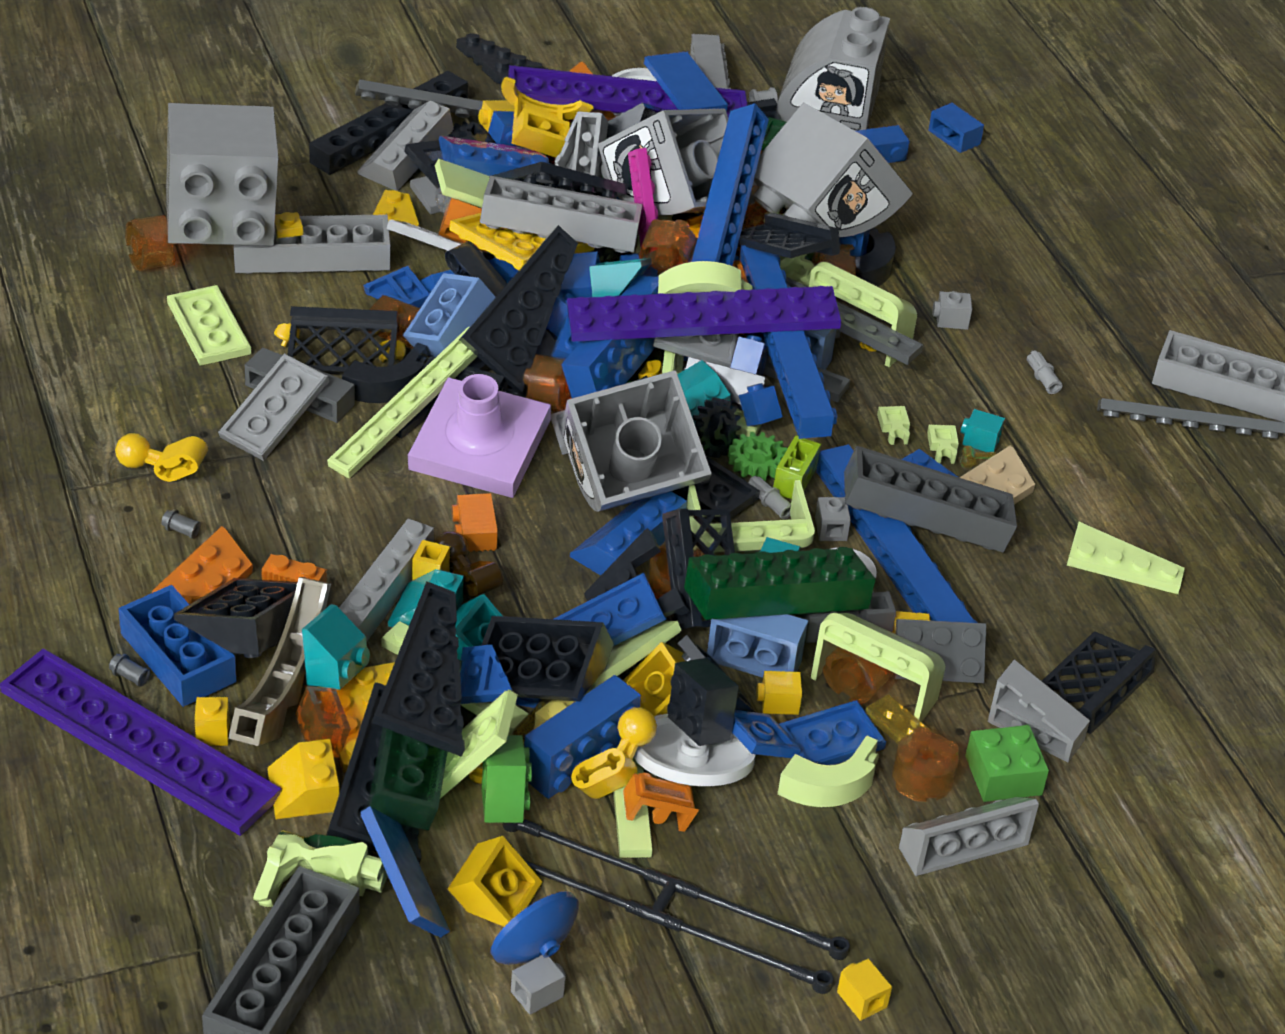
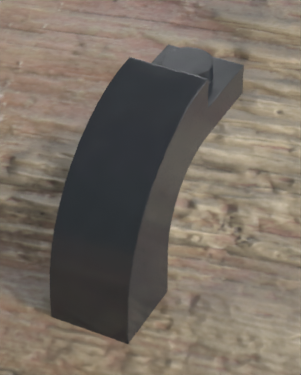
[848,227,896,287]
[342,343,429,403]

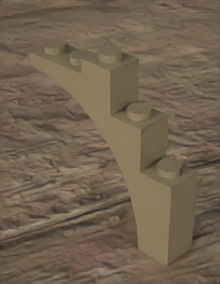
[228,577,331,746]

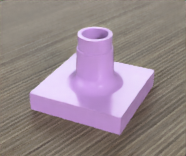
[408,374,551,498]

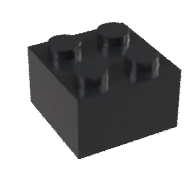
[667,658,739,746]

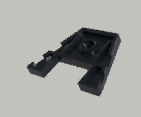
[584,528,690,622]

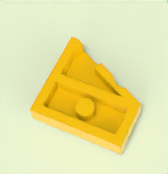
[373,190,419,227]

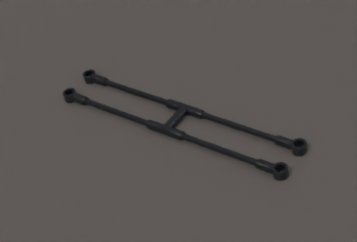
[502,819,850,994]

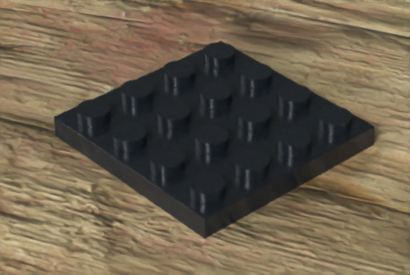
[489,162,628,199]

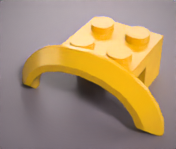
[501,77,593,158]

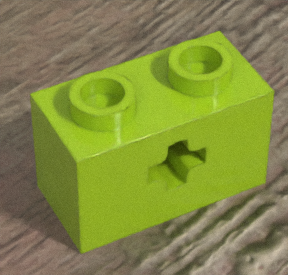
[773,435,821,499]

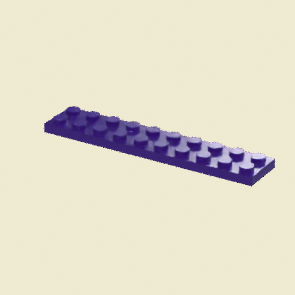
[508,65,747,118]
[567,286,841,341]
[0,648,282,836]

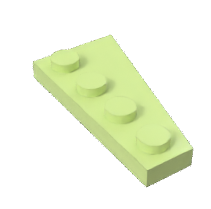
[1067,522,1185,594]

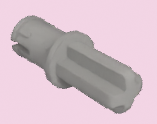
[1027,351,1062,394]
[748,476,791,520]

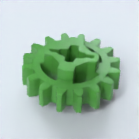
[728,432,788,481]

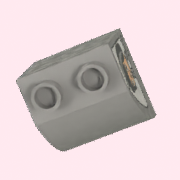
[776,7,890,131]
[753,102,913,237]
[597,109,755,215]
[561,370,711,512]

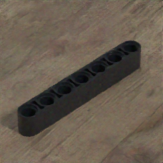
[445,241,564,383]

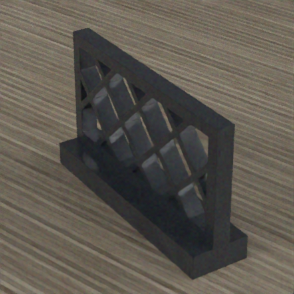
[738,213,840,258]
[287,306,400,375]
[662,508,735,630]
[1042,631,1156,734]

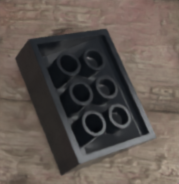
[174,578,298,658]
[481,616,614,701]

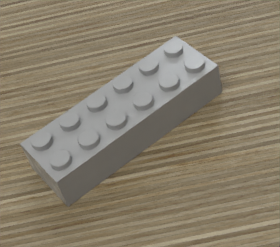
[480,176,642,253]
[234,215,390,274]
[1152,330,1285,422]

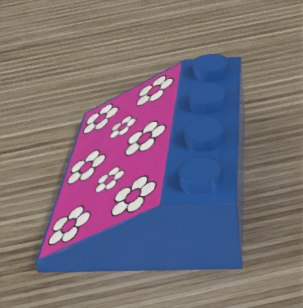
[439,136,549,176]

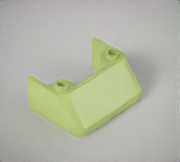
[809,262,917,367]
[687,480,815,556]
[811,613,945,729]

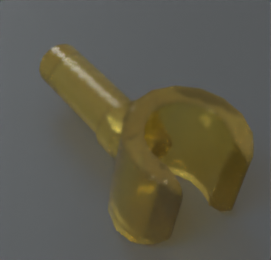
[959,446,996,467]

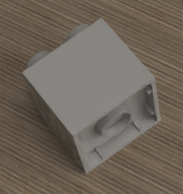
[166,103,278,245]

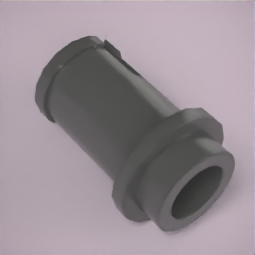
[161,509,201,539]
[109,654,150,687]

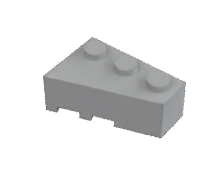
[555,112,608,177]
[988,660,1090,762]

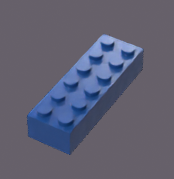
[561,276,659,399]

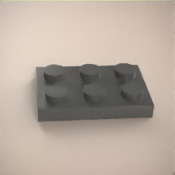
[894,619,986,683]

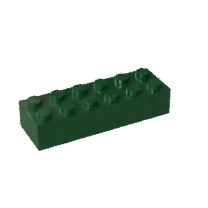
[684,547,876,620]

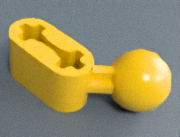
[115,433,208,482]
[571,707,657,799]

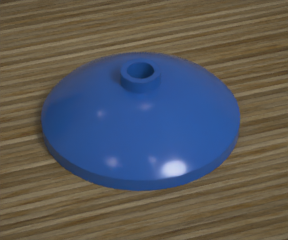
[491,891,579,965]

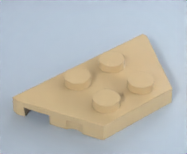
[960,446,1035,504]

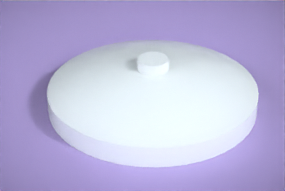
[634,714,756,786]

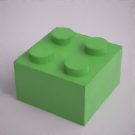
[965,725,1049,802]
[481,735,532,823]

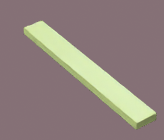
[327,327,477,479]

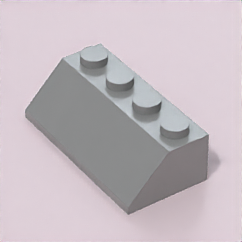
[357,101,453,191]
[899,797,1039,876]

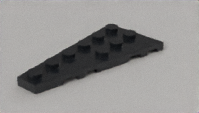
[456,33,554,84]
[459,225,578,394]
[371,581,465,757]
[326,682,422,864]

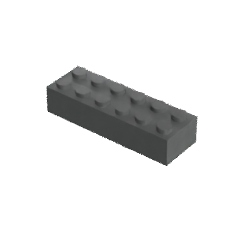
[844,446,1017,552]
[202,866,359,1034]

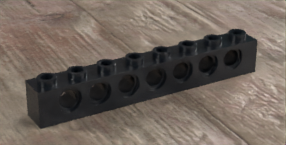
[309,71,468,175]

